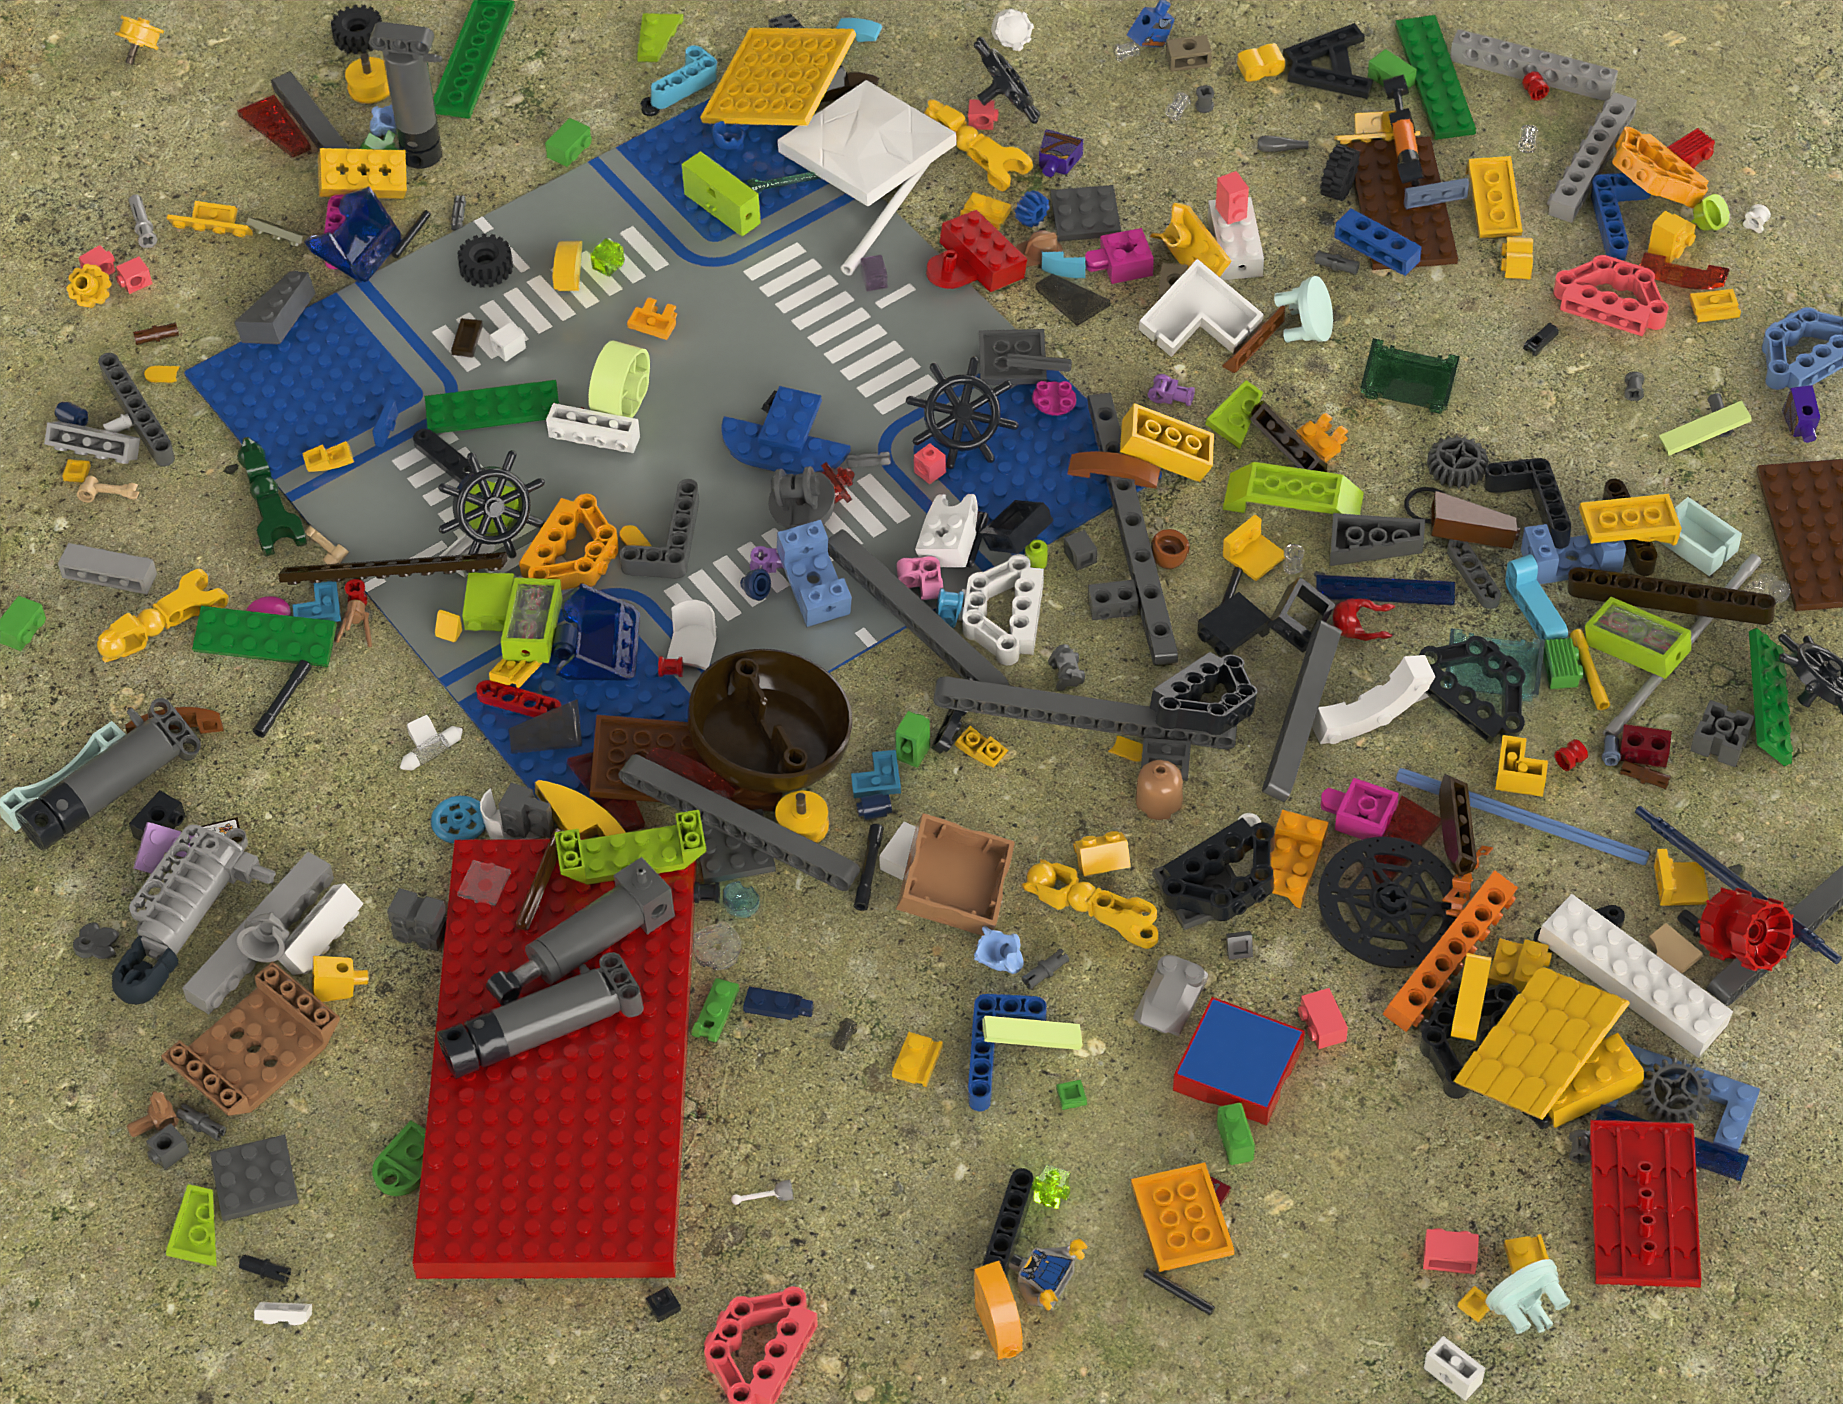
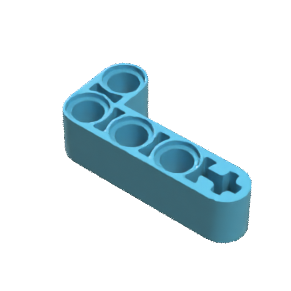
[651,45,717,109]
[1505,554,1568,644]

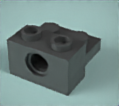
[498,783,555,838]

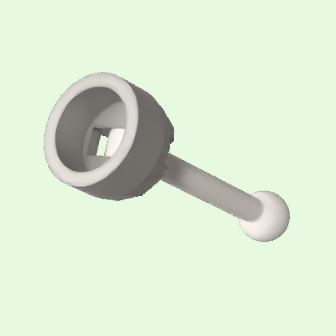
[731,1179,794,1205]

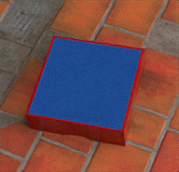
[1173,997,1305,1126]

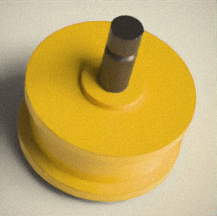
[115,15,164,65]
[345,53,390,104]
[775,790,829,843]

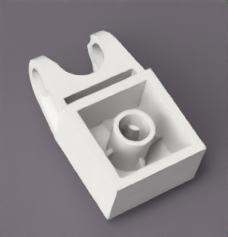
[915,494,978,567]

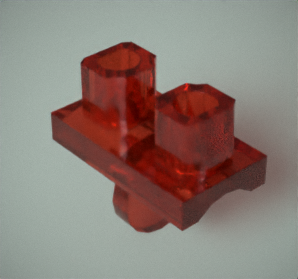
[821,462,855,504]

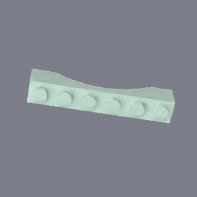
[0,721,126,832]

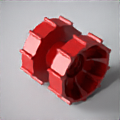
[1698,887,1795,971]

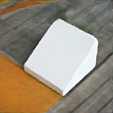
[407,715,440,750]

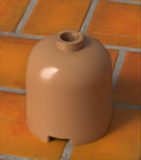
[1135,760,1183,820]

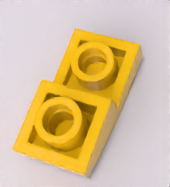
[954,726,1009,768]

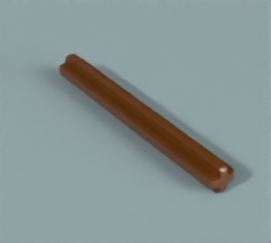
[516,828,565,930]

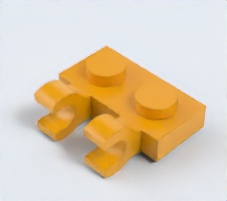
[627,297,677,340]
[1296,413,1348,462]

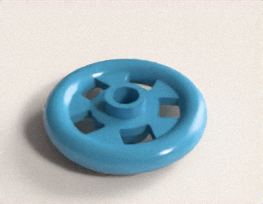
[431,795,485,843]

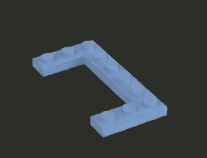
[1601,1043,1760,1155]

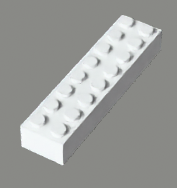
[1538,894,1733,1058]

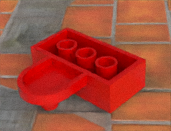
[926,210,1027,292]

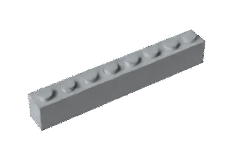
[183,852,334,1014]

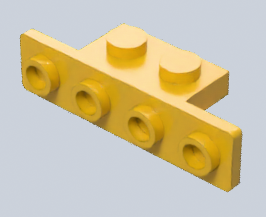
[1334,110,1420,144]
[167,201,253,237]

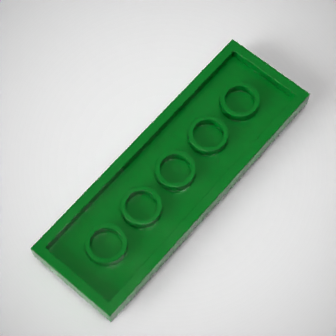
[425,380,559,434]
[192,606,337,667]
[1749,628,1793,766]

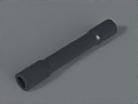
[253,660,312,738]
[854,824,884,911]

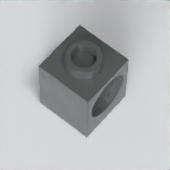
[1064,530,1097,571]
[146,1123,190,1170]

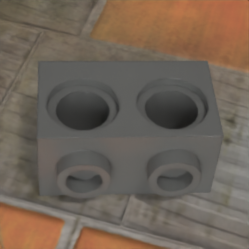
[1088,579,1138,621]

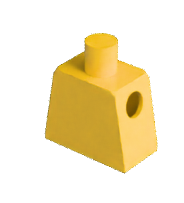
[312,956,368,1002]

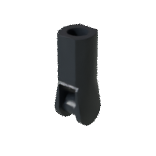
[1523,322,1559,356]

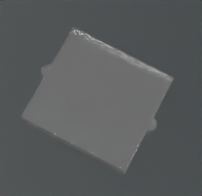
[457,860,511,906]

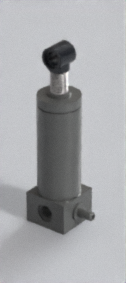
[486,857,675,1006]

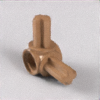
[127,1091,179,1137]

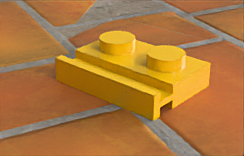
[960,192,1012,231]
[1689,289,1741,323]
[489,659,542,688]
[892,1032,943,1087]
[1504,1234,1549,1274]

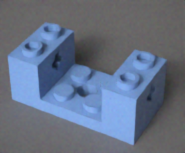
[777,520,852,627]
[1521,524,1626,584]

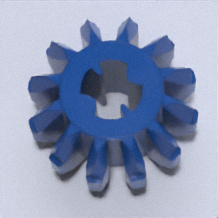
[1014,190,1050,228]

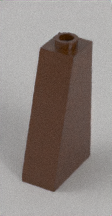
[1430,491,1520,549]

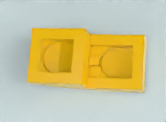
[302,441,354,472]

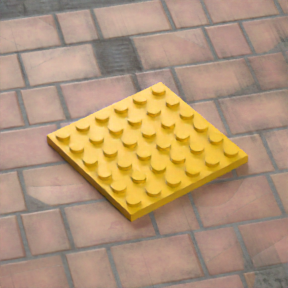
[700,28,856,126]

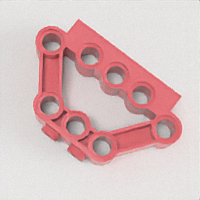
[1553,255,1669,337]
[704,1286,818,1404]

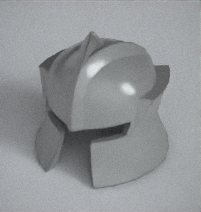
[237,912,289,962]

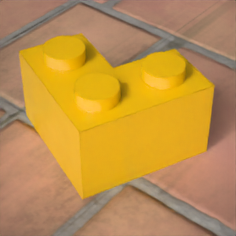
[1648,211,1696,264]
[1495,735,1548,797]

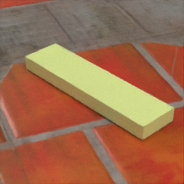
[1659,401,1752,456]
[982,1016,1082,1050]

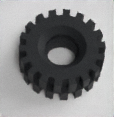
[331,4,382,55]
[1320,144,1360,201]
[457,234,513,288]

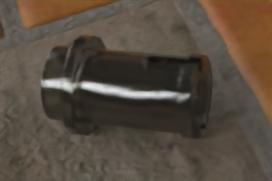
[830,1018,857,1051]

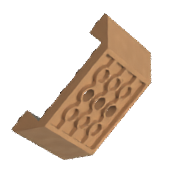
[161,962,340,1116]

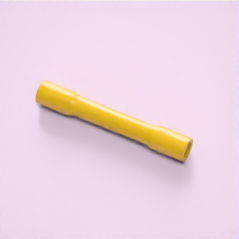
[1569,629,1610,710]

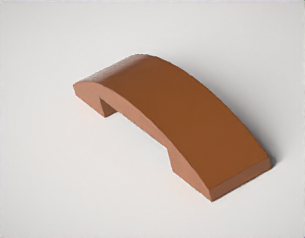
[1067,451,1160,489]
[125,707,224,734]

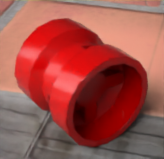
[1522,71,1549,101]
[1554,739,1588,771]

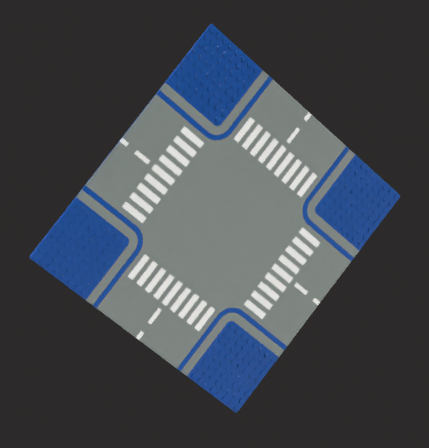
[185,99,1162,807]

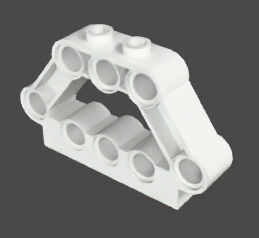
[958,554,1044,665]

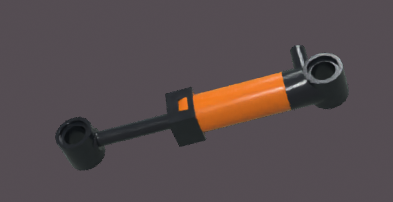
[1383,74,1424,187]

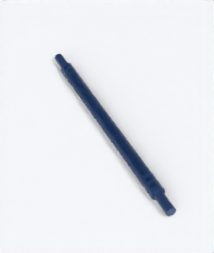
[1635,805,1842,965]

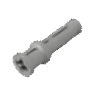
[128,194,157,248]

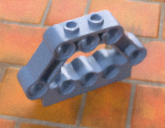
[1762,307,1843,390]

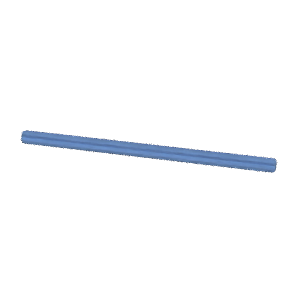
[1396,768,1649,865]

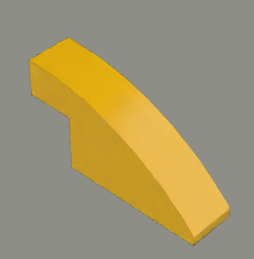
[552,241,582,291]
[535,780,626,839]

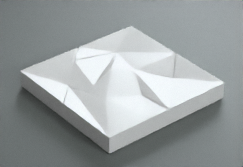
[778,80,956,206]

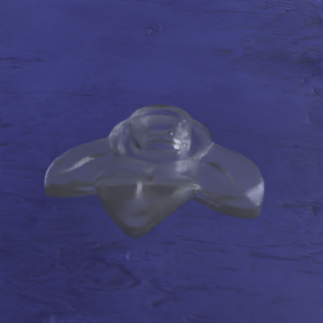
[1743,573,1791,604]

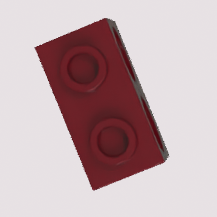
[1620,724,1672,768]

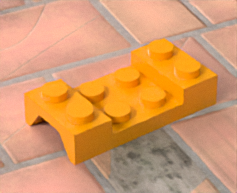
[1260,810,1329,909]

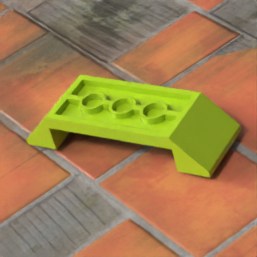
[1223,462,1364,515]
[554,810,706,885]

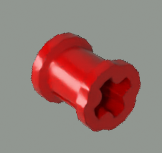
[344,579,368,606]
[658,656,683,677]

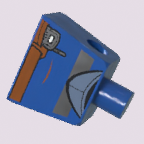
[1127,0,1175,47]

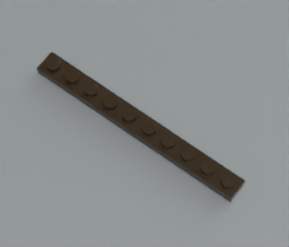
[278,552,508,585]

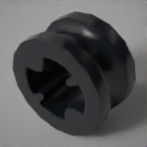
[641,97,660,117]

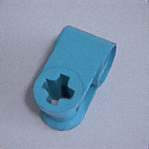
[936,588,964,628]

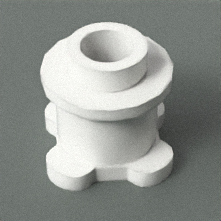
[1743,204,1770,233]

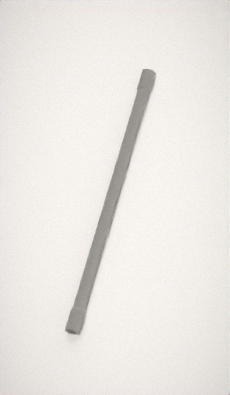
[1603,554,1762,737]

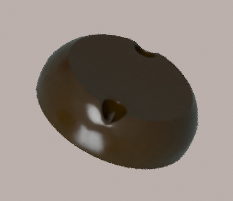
[688,649,853,794]

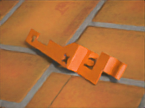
[1442,845,1493,917]

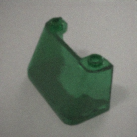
[1360,338,1460,414]

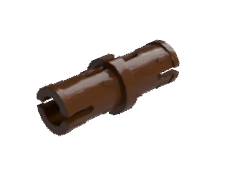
[133,322,179,345]
[1620,760,1671,790]

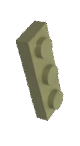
[246,217,313,247]

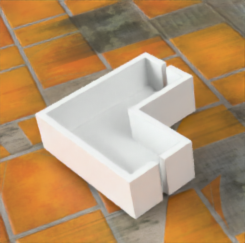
[1138,259,1264,357]

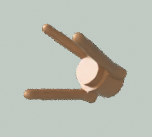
[335,600,372,647]

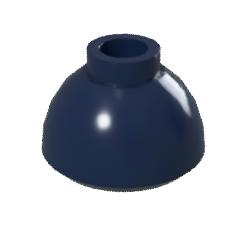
[740,569,771,601]

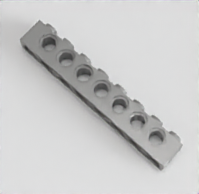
[1450,29,1618,101]
[1547,92,1637,223]

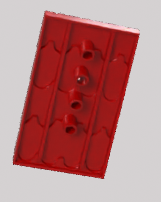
[1590,1120,1702,1288]

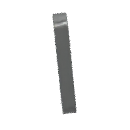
[1447,539,1501,609]

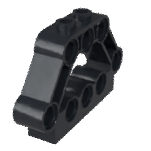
[1419,636,1526,744]
[1150,652,1258,735]
[1162,817,1275,922]
[1420,983,1518,1099]

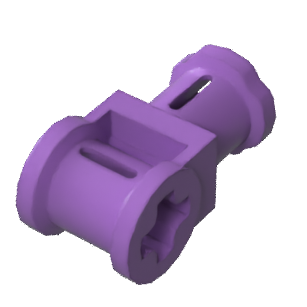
[1148,374,1195,406]
[750,546,784,573]

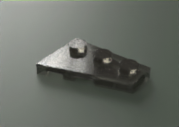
[1036,274,1110,326]
[509,699,582,754]

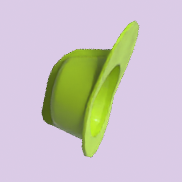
[1690,194,1730,231]

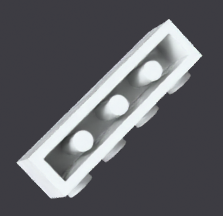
[546,403,640,453]
[278,883,363,975]

